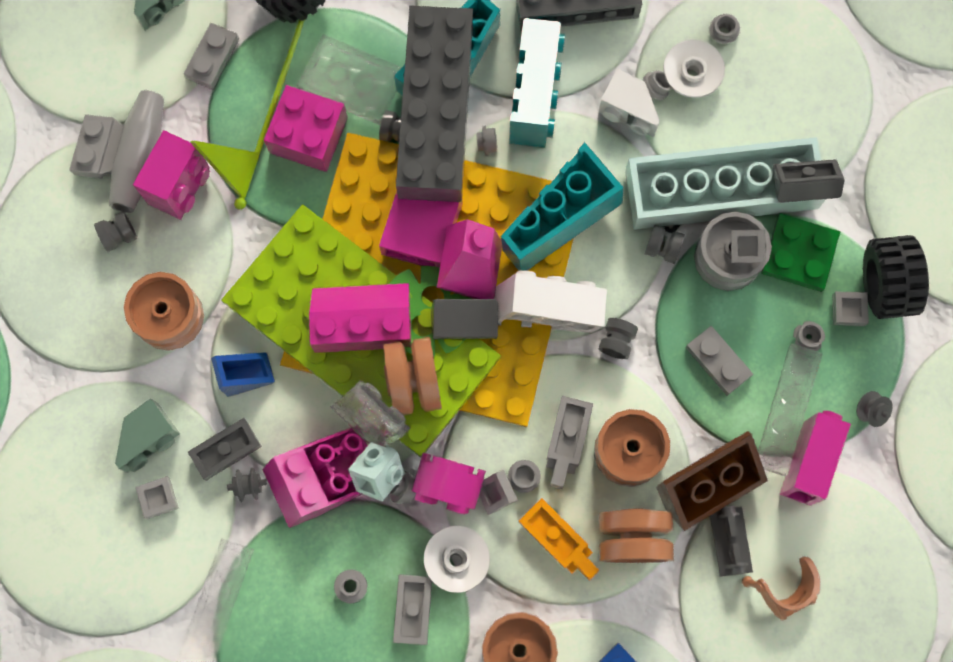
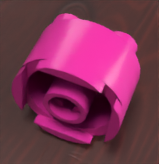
[412,453,486,514]

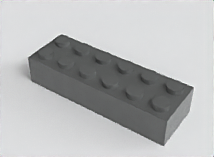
[396,5,473,202]

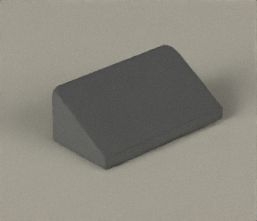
[773,159,845,203]
[431,299,498,339]

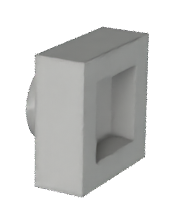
[731,230,765,263]
[832,291,869,326]
[479,470,517,515]
[135,476,179,519]

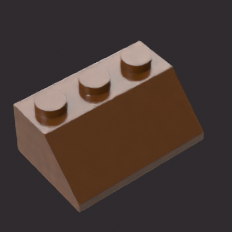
[656,431,768,531]

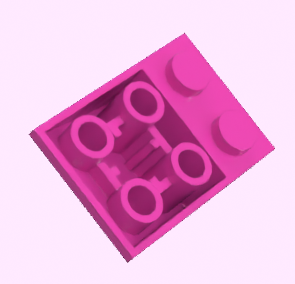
[262,425,368,528]

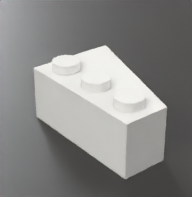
[494,271,607,333]

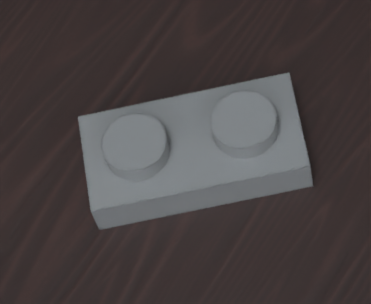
[183,22,239,90]
[685,326,753,396]
[393,574,432,645]

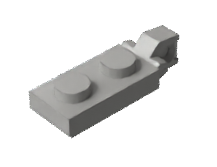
[546,396,593,489]

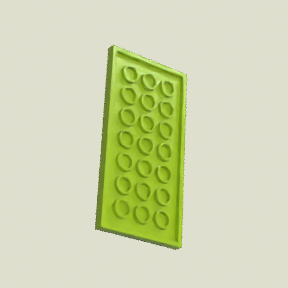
[221,204,501,458]

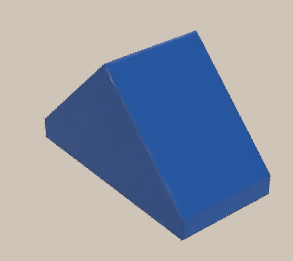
[211,352,275,397]

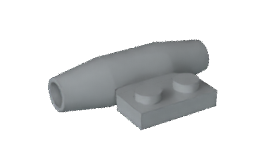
[69,90,164,213]

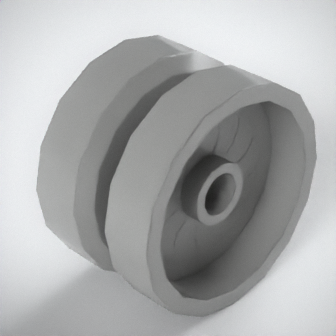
[694,212,772,291]

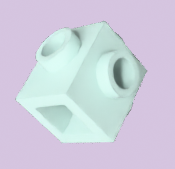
[348,442,405,502]

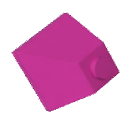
[437,219,502,299]

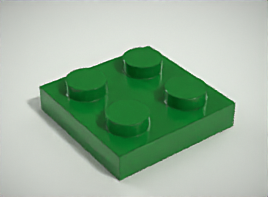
[761,213,841,292]

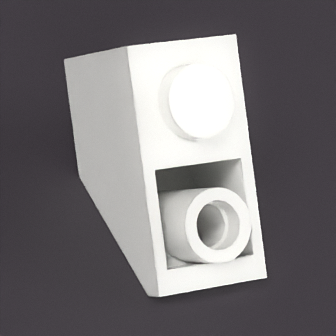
[598,69,660,137]

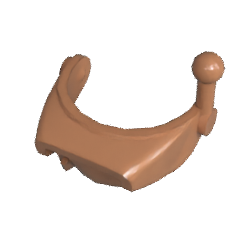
[742,556,820,620]

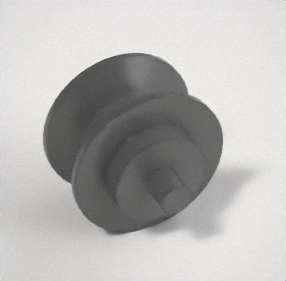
[856,391,893,427]
[227,467,267,502]

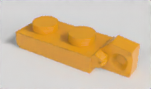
[518,498,600,581]

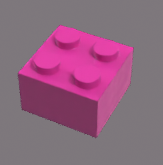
[264,85,348,172]
[133,130,210,220]

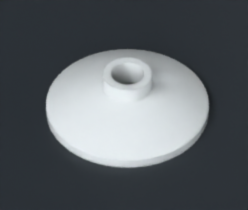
[663,40,725,98]
[424,526,490,593]

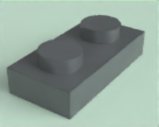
[188,418,262,481]

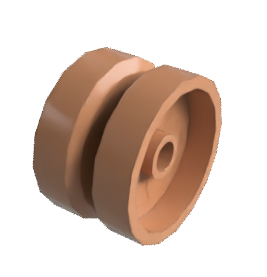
[124,272,204,351]
[384,337,442,417]
[594,409,670,487]
[599,509,674,563]
[482,612,558,662]

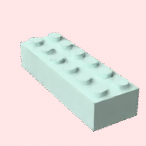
[625,137,826,230]

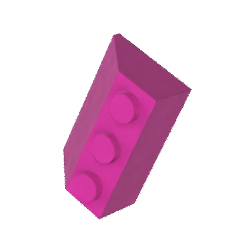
[309,283,412,353]

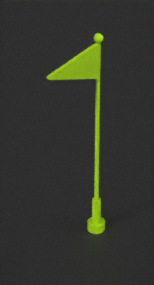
[190,20,305,210]

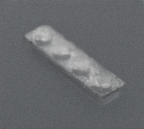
[758,343,823,477]
[176,538,254,662]

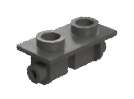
[710,506,753,577]

